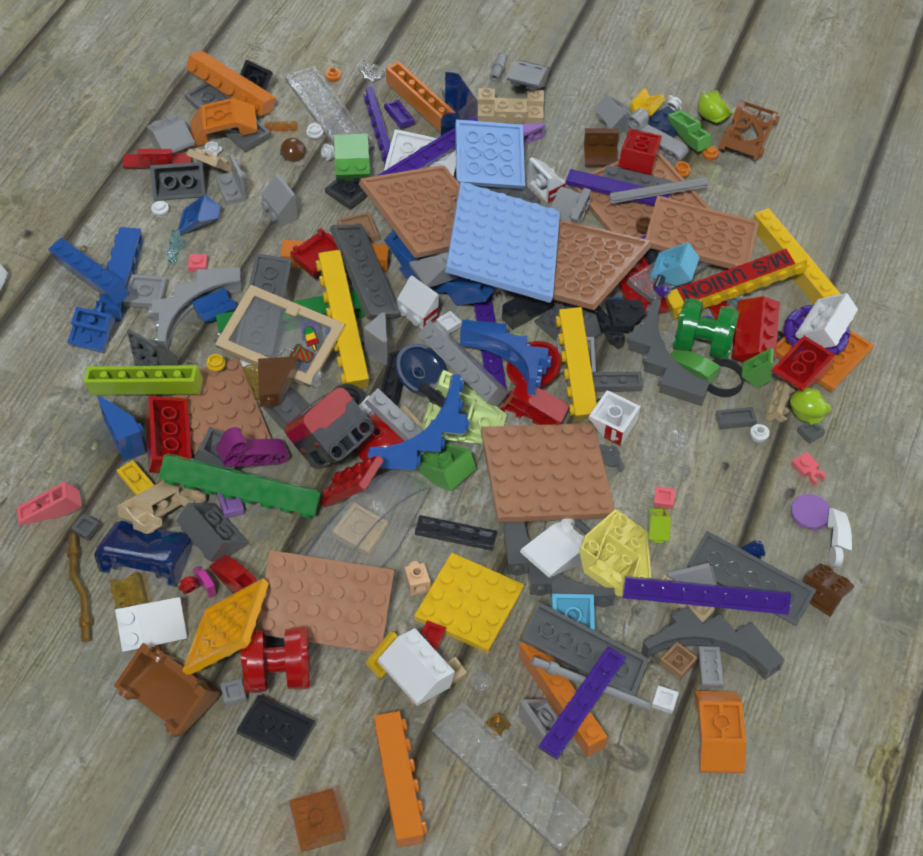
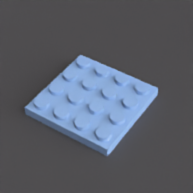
[455,120,525,189]

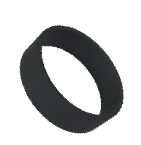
[708,359,745,397]

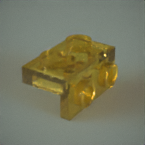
[110,571,149,609]

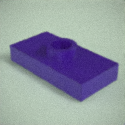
[384,100,415,129]

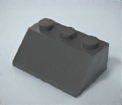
[150,162,206,200]
[263,387,309,432]
[176,503,249,562]

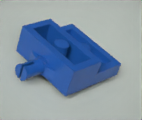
[67,300,115,353]

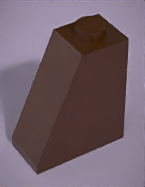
[258,356,298,407]

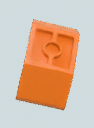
[191,98,258,147]
[694,691,746,774]

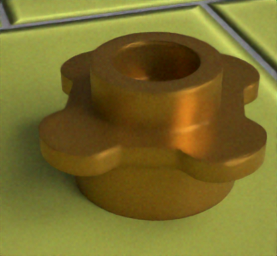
[484,713,510,738]

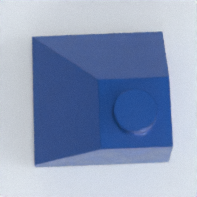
[176,194,221,236]

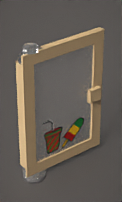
[214,285,345,390]

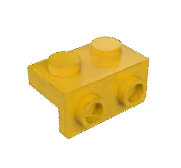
[630,88,665,117]

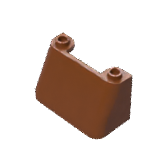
[114,643,221,737]

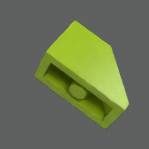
[647,507,671,543]

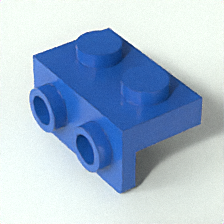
[192,288,237,322]

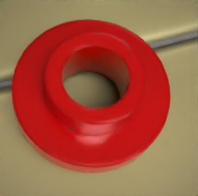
[178,576,198,594]

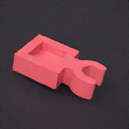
[791,452,826,486]

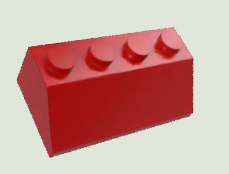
[732,296,780,362]
[145,396,192,473]

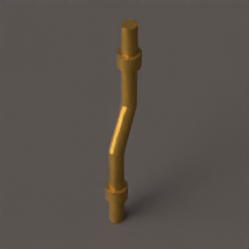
[67,533,92,642]

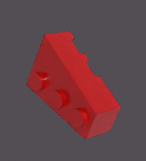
[500,377,569,426]

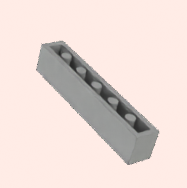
[418,320,509,407]

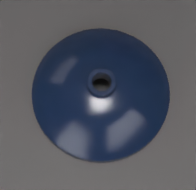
[395,344,447,396]

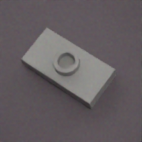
[698,646,723,688]

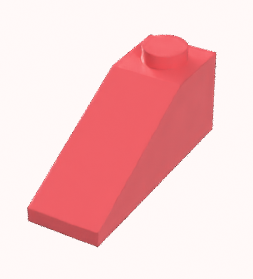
[17,482,82,525]

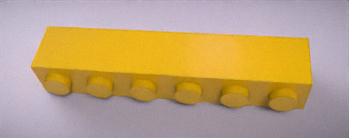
[555,307,597,421]

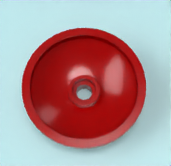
[506,341,562,388]
[355,414,404,461]

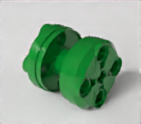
[673,298,740,360]

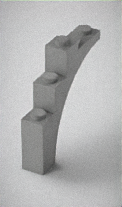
[149,267,242,351]

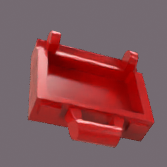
[290,228,338,278]

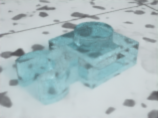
[167,230,184,262]

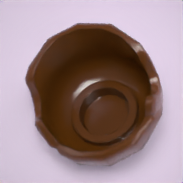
[280,137,306,162]

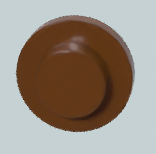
[636,216,651,233]

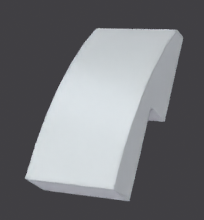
[827,508,852,551]

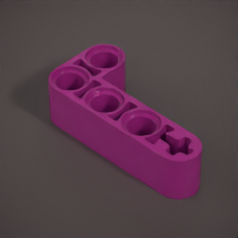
[216,427,290,467]

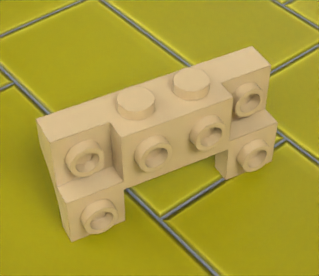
[478,88,544,124]
[117,481,206,534]

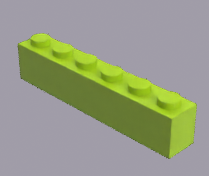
[83,365,203,395]

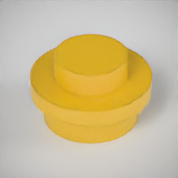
[206,354,226,372]

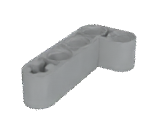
[625,108,689,164]

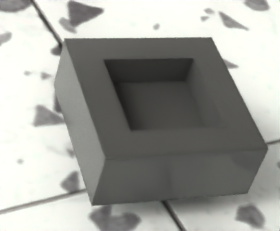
[797,422,826,443]
[71,514,100,541]

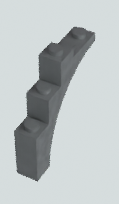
[627,298,709,406]
[503,522,615,607]
[641,606,785,680]

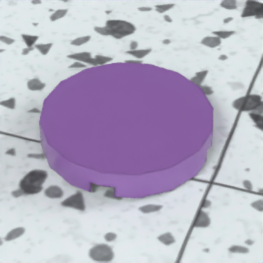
[791,494,830,531]

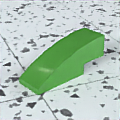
[668,110,711,152]
[670,349,720,384]

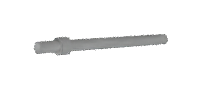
[531,656,651,710]

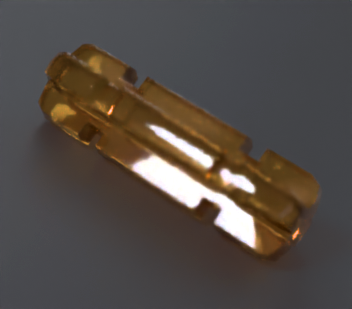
[265,121,297,132]

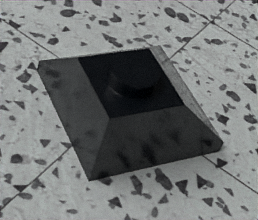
[240,59,273,91]

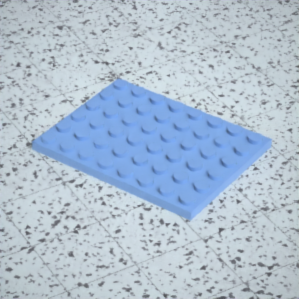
[445,182,560,303]

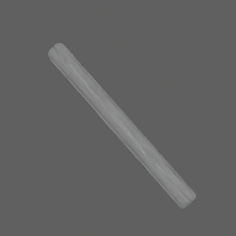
[609,177,708,203]

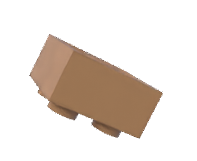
[659,642,698,681]

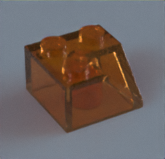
[289,788,345,852]

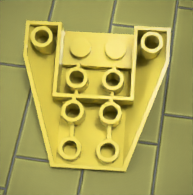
[579,509,652,596]

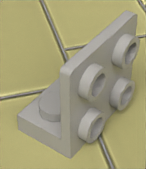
[216,154,248,206]
[551,187,592,224]

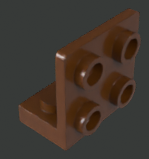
[583,128,619,167]
[803,563,855,617]

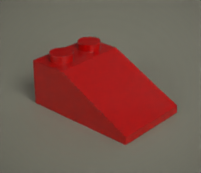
[618,128,662,174]
[771,335,835,392]

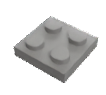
[123,274,167,308]

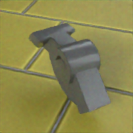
[599,444,625,472]

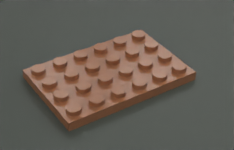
[645,196,759,269]
[171,358,271,456]
[256,550,394,652]

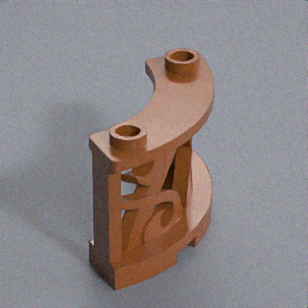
[718,100,780,160]

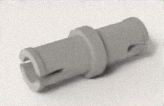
[490,52,507,82]

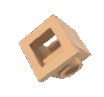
[405,561,430,596]

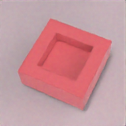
[188,254,208,272]
[653,486,675,509]

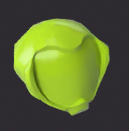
[697,90,733,123]
[790,388,831,425]

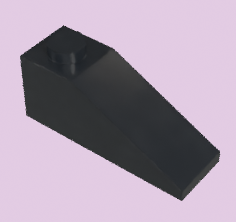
[502,296,556,330]

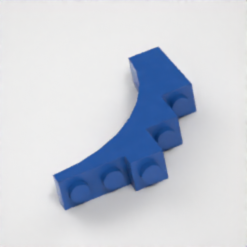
[384,230,494,306]
[460,320,552,395]
[368,374,469,471]

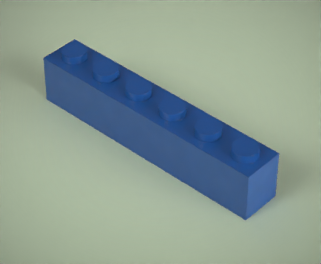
[99,227,143,321]
[48,238,130,306]

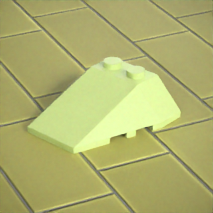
[421,370,507,445]

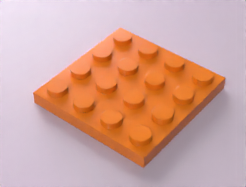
[776,317,874,393]

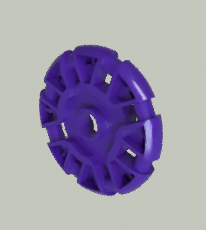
[783,305,850,355]

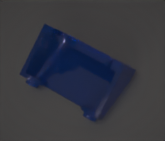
[441,72,478,136]
[94,521,192,587]

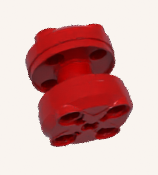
[241,627,310,693]

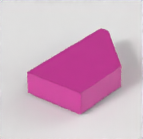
[192,567,217,599]

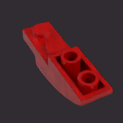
[209,555,259,615]

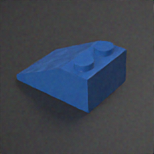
[97,396,147,462]

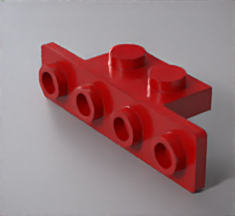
[122,149,192,168]

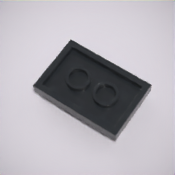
[237,694,316,761]

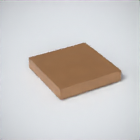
[337,212,380,242]

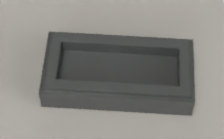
[715,407,757,430]

